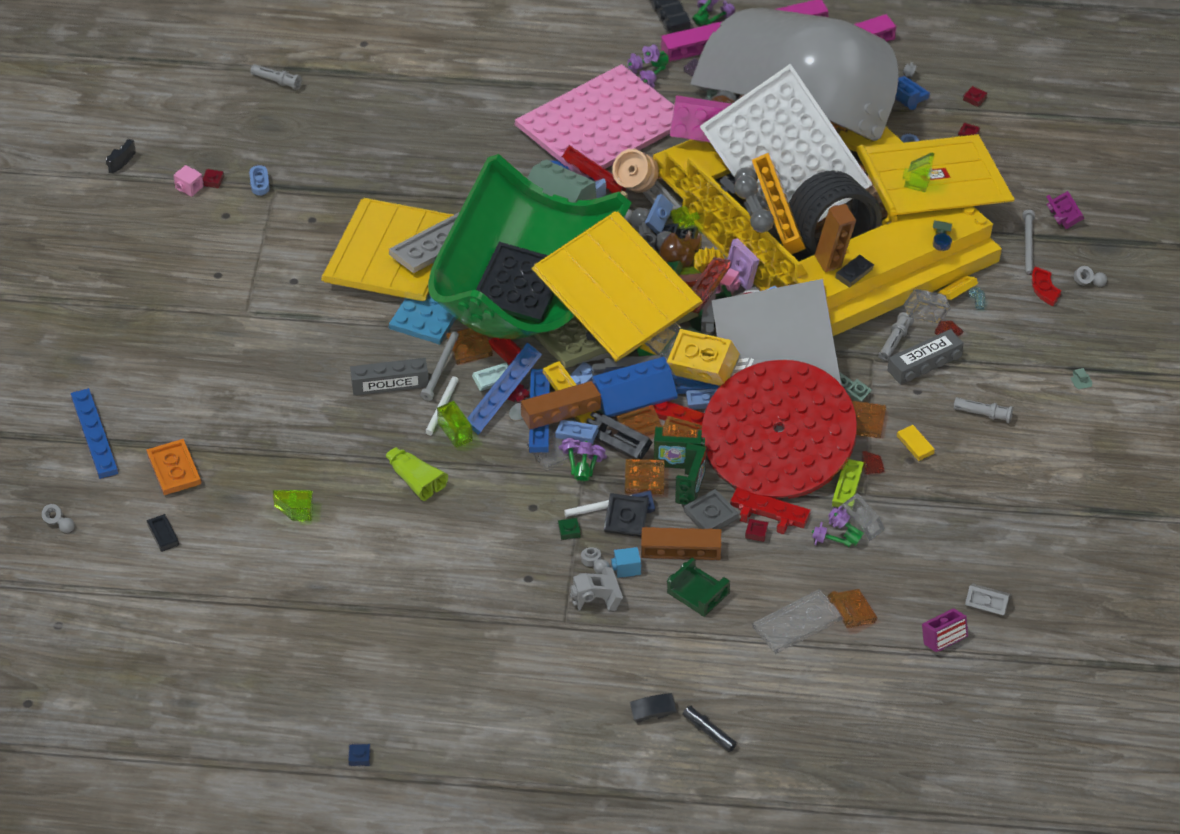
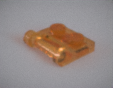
[827,589,878,628]

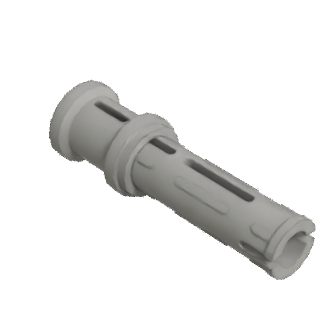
[250,64,302,90]
[878,312,914,361]
[954,397,1013,423]

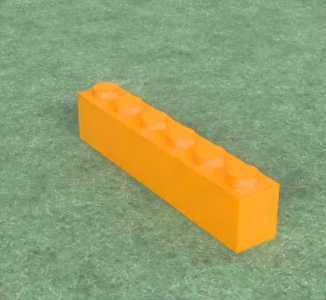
[752,153,806,255]

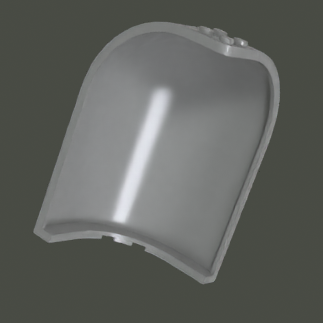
[690,8,898,140]

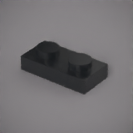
[835,255,874,288]

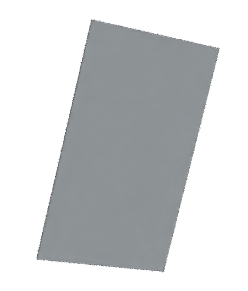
[712,279,841,432]

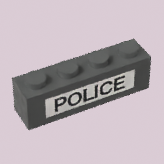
[887,329,964,385]
[350,358,428,396]

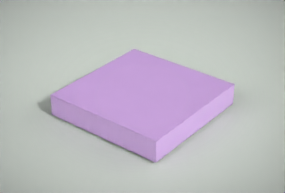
[725,238,759,290]

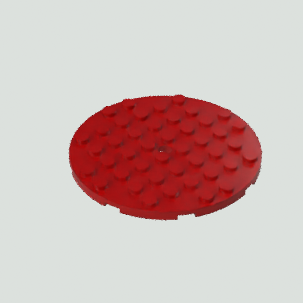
[702,360,857,499]

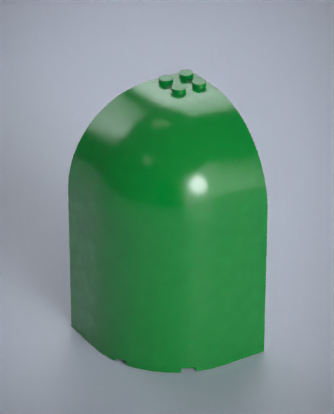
[428,154,631,339]

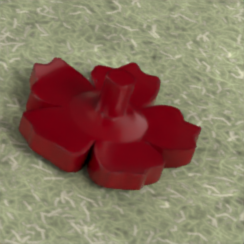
[507,384,529,403]

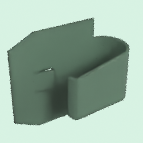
[1070,368,1093,389]

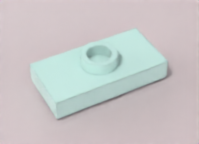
[472,363,508,391]

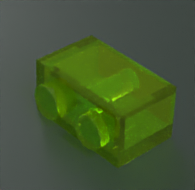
[437,401,473,448]

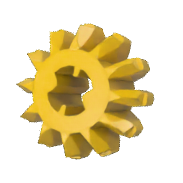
[694,247,725,276]

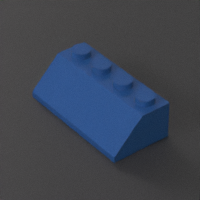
[593,357,678,417]

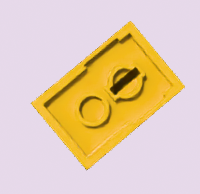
[667,329,740,386]

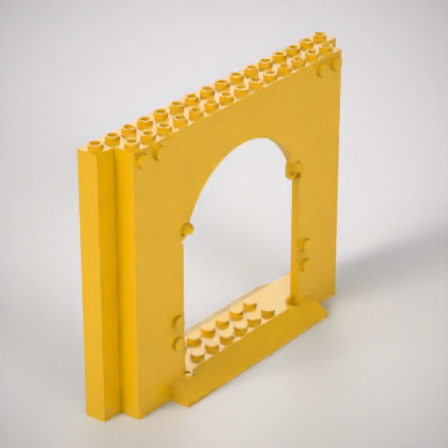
[653,122,1002,336]

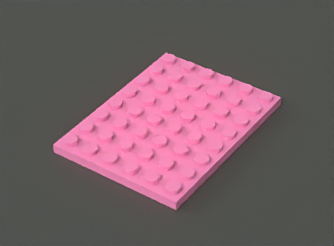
[515,64,674,178]

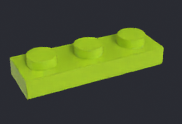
[832,459,864,510]

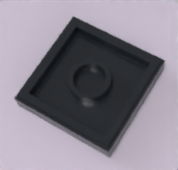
[604,493,649,537]

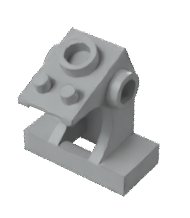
[570,567,623,611]

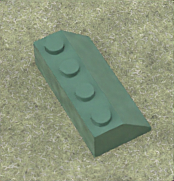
[527,160,597,203]

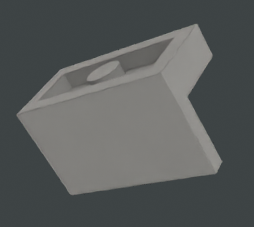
[965,584,1012,615]

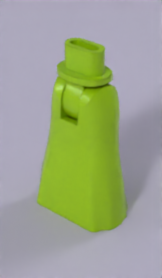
[386,447,448,501]

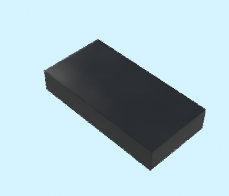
[147,514,179,552]

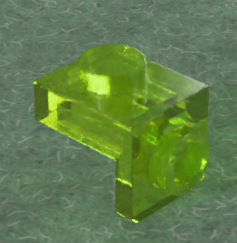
[670,205,700,228]

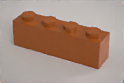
[815,203,856,272]
[521,381,601,430]
[641,527,721,560]

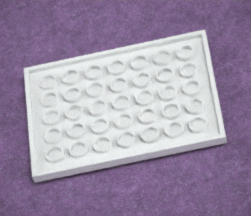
[700,64,873,232]

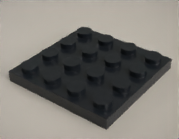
[476,241,554,323]

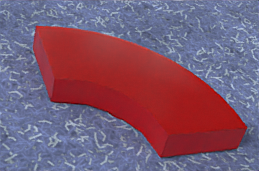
[1031,266,1062,307]

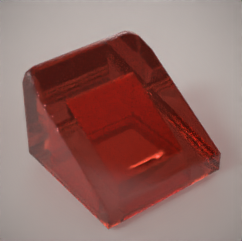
[935,321,964,337]
[862,451,884,474]

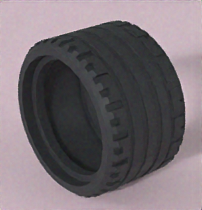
[789,170,882,256]

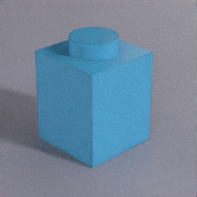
[611,547,641,578]

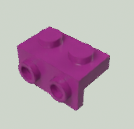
[1046,191,1085,229]

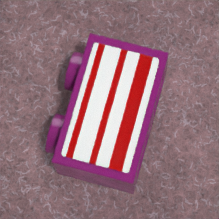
[922,608,968,652]

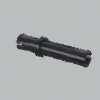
[682,705,737,752]

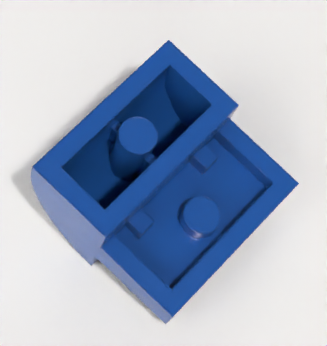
[895,76,930,110]

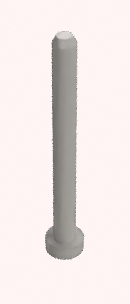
[1022,210,1035,274]
[420,331,459,401]

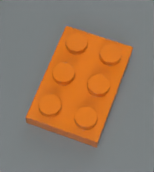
[146,439,201,495]

